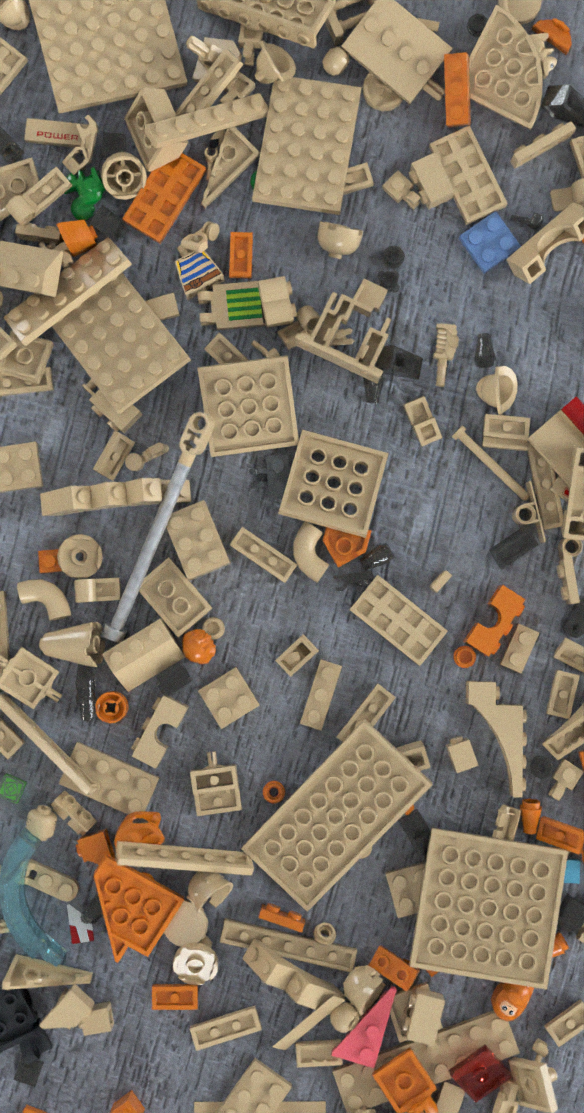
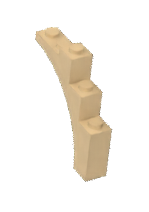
[40,478,191,516]

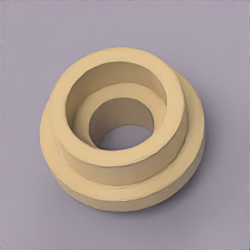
[313,923,336,946]

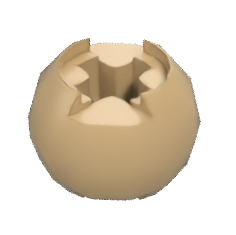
[322,46,350,76]
[330,1002,359,1033]

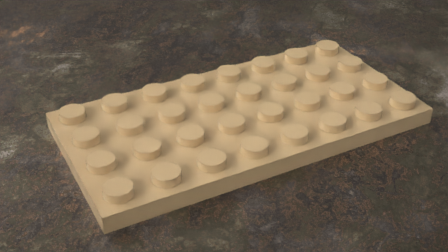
[241,719,432,912]

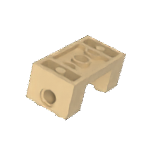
[561,444,584,540]

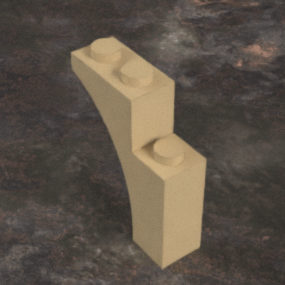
[242,939,345,1015]

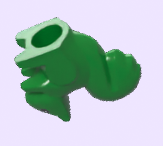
[64,167,106,221]

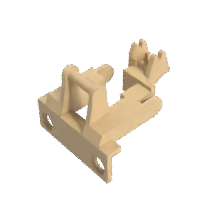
[295,279,391,384]

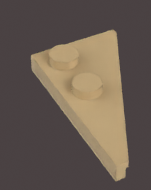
[201,126,260,208]
[2,954,93,990]

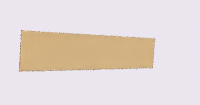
[272,996,346,1050]

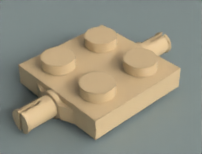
[0,646,62,709]

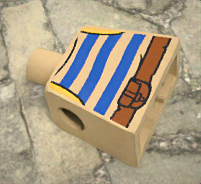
[175,245,225,300]

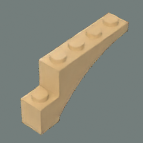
[466,681,527,797]

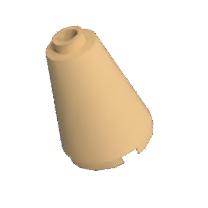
[39,622,105,667]

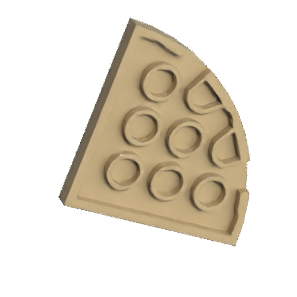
[469,5,543,130]

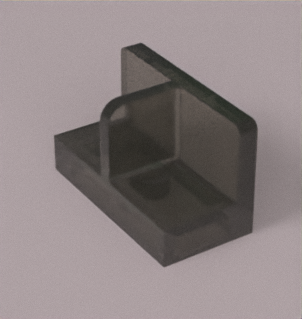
[398,809,431,864]

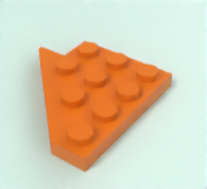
[94,854,184,963]

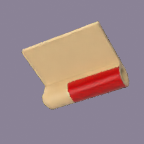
[527,396,584,487]

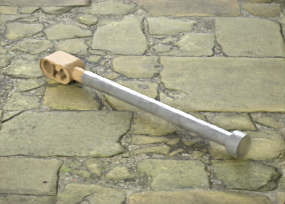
[102,412,215,643]

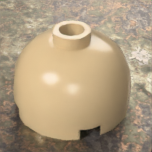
[101,152,147,200]
[318,221,363,259]

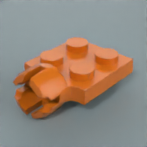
[372,1047,438,1113]

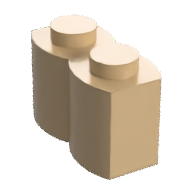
[258,276,297,328]

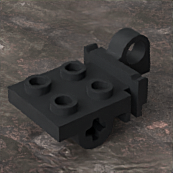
[0,986,53,1064]

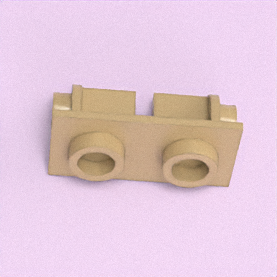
[51,790,97,836]
[492,804,521,841]

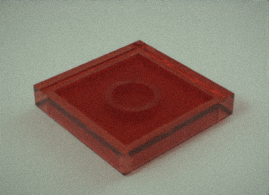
[449,1044,512,1103]

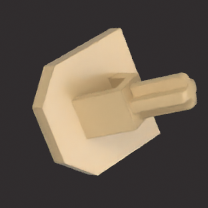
[186,36,242,82]

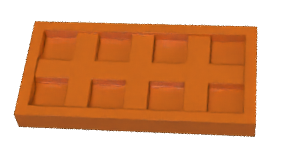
[122,153,207,244]

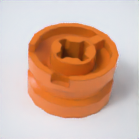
[95,691,129,723]

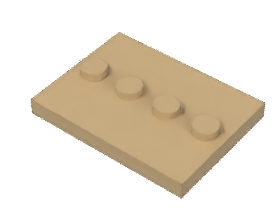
[341,0,453,104]

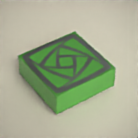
[0,773,27,804]

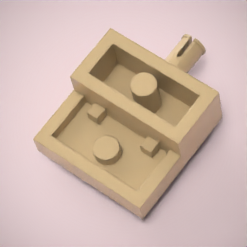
[190,751,242,816]

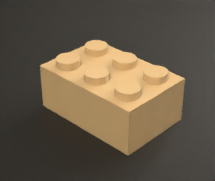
[166,500,231,581]

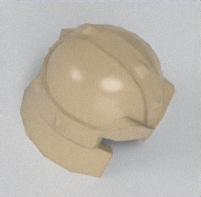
[186,871,233,914]
[343,965,386,1015]

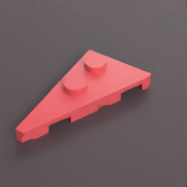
[331,986,396,1068]

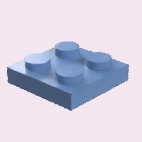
[459,211,521,274]

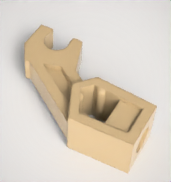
[62,114,99,176]

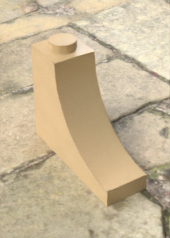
[542,703,584,760]

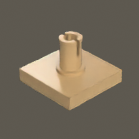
[508,1057,558,1113]

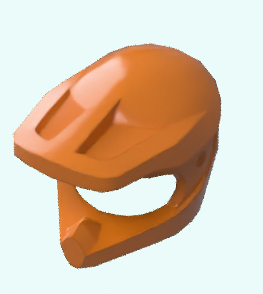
[114,811,165,848]

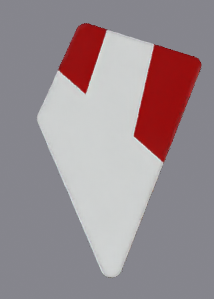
[67,904,94,944]

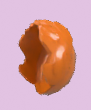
[182,629,216,664]

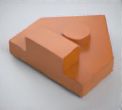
[322,527,372,568]

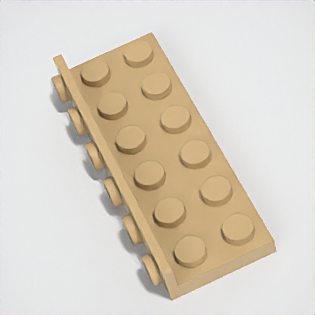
[197,0,336,48]

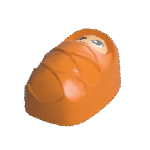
[491,982,534,1021]

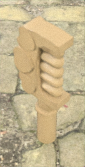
[433,324,459,387]

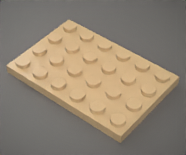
[252,77,362,215]
[52,273,191,414]

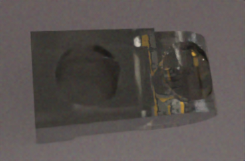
[0,126,25,164]
[562,596,584,638]

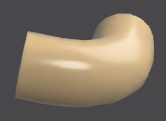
[293,521,329,583]
[17,579,71,621]

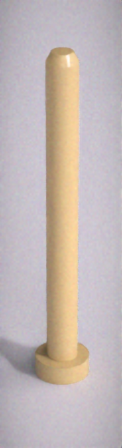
[451,425,530,501]

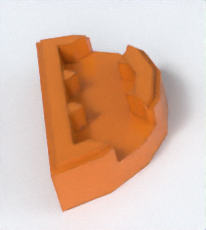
[531,18,572,55]

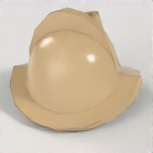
[0,0,30,30]
[255,40,296,84]
[476,366,518,415]

